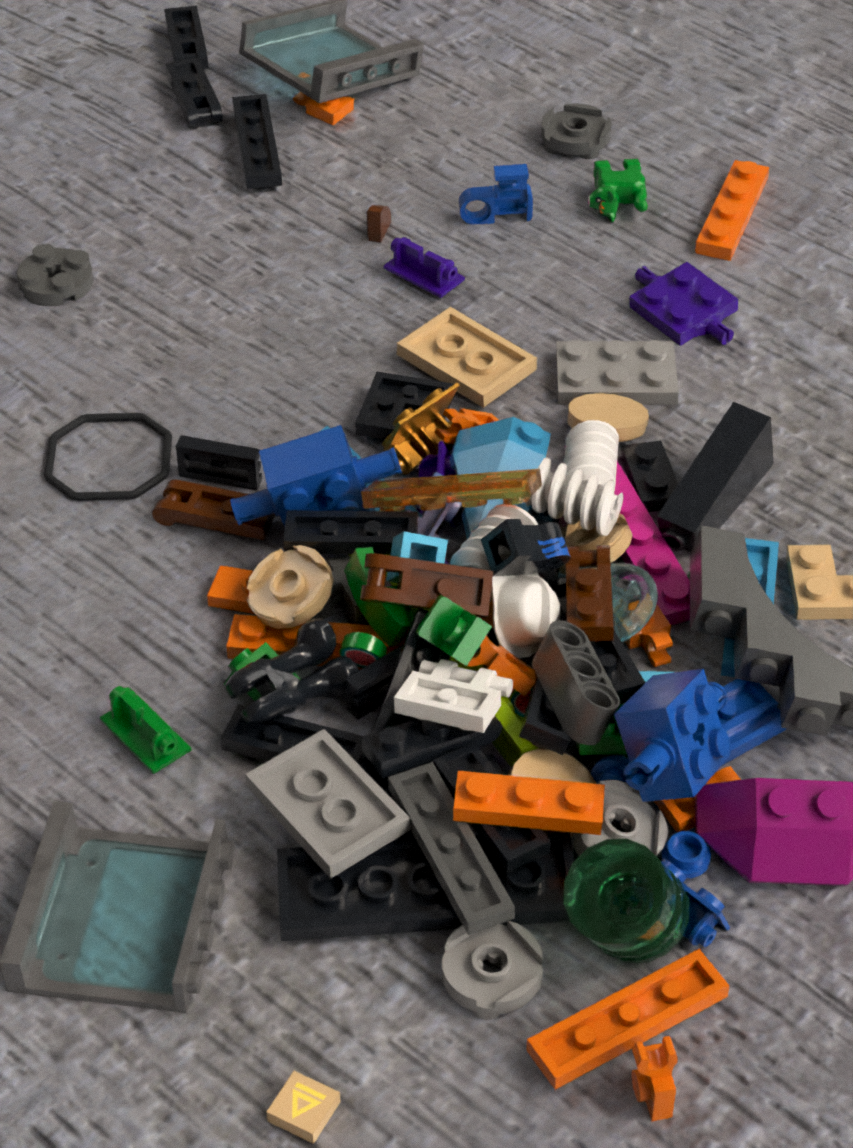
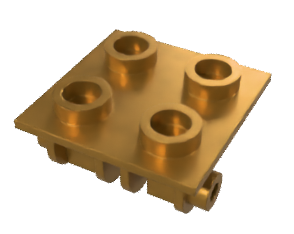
[382,383,460,475]

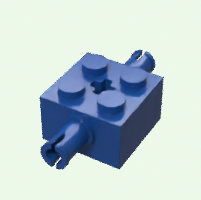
[230,425,402,527]
[614,669,730,802]

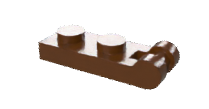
[152,479,276,540]
[566,545,614,641]
[360,553,494,618]

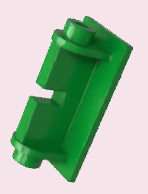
[100,686,192,774]

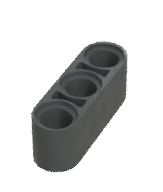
[532,621,620,745]

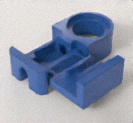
[458,164,533,225]

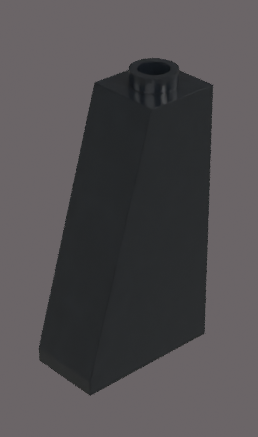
[657,401,774,552]

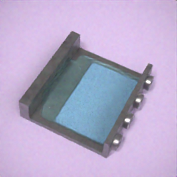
[239,0,424,103]
[0,801,235,1013]

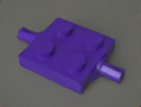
[629,262,738,346]

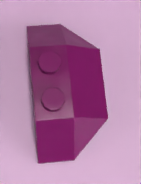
[695,778,853,886]

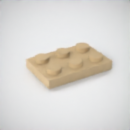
[397,307,537,408]

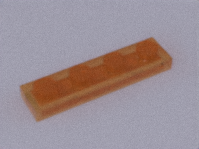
[361,468,542,511]

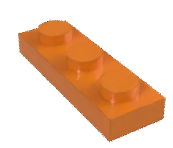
[453,771,605,835]

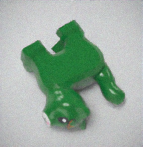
[588,159,648,222]

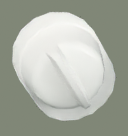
[491,552,561,658]

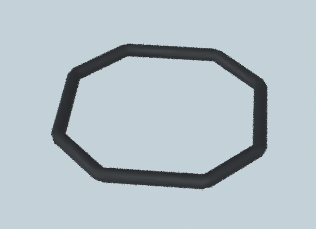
[44,413,172,501]

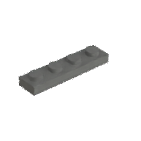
[388,762,515,935]

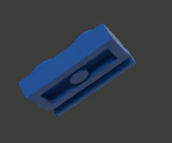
[717,679,787,765]

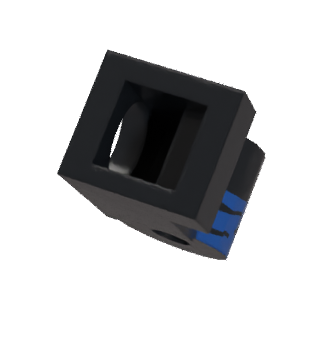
[481,519,571,576]

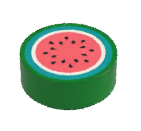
[339,632,387,668]

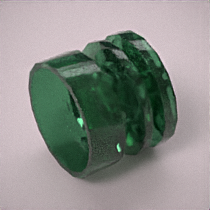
[563,839,689,963]

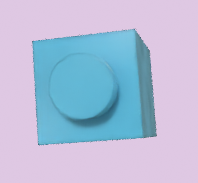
[386,531,448,583]

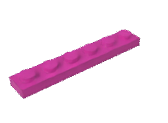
[564,446,690,625]

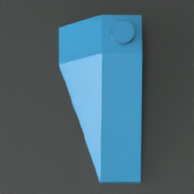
[450,417,551,539]

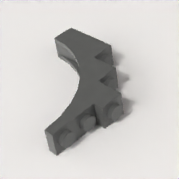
[690,525,853,736]

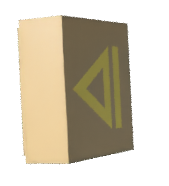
[266,1071,340,1144]

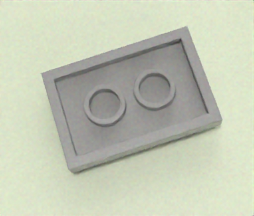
[556,340,679,405]
[245,729,410,878]

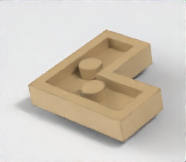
[786,545,853,620]

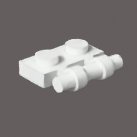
[394,659,513,733]

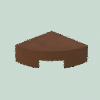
[367,205,391,243]

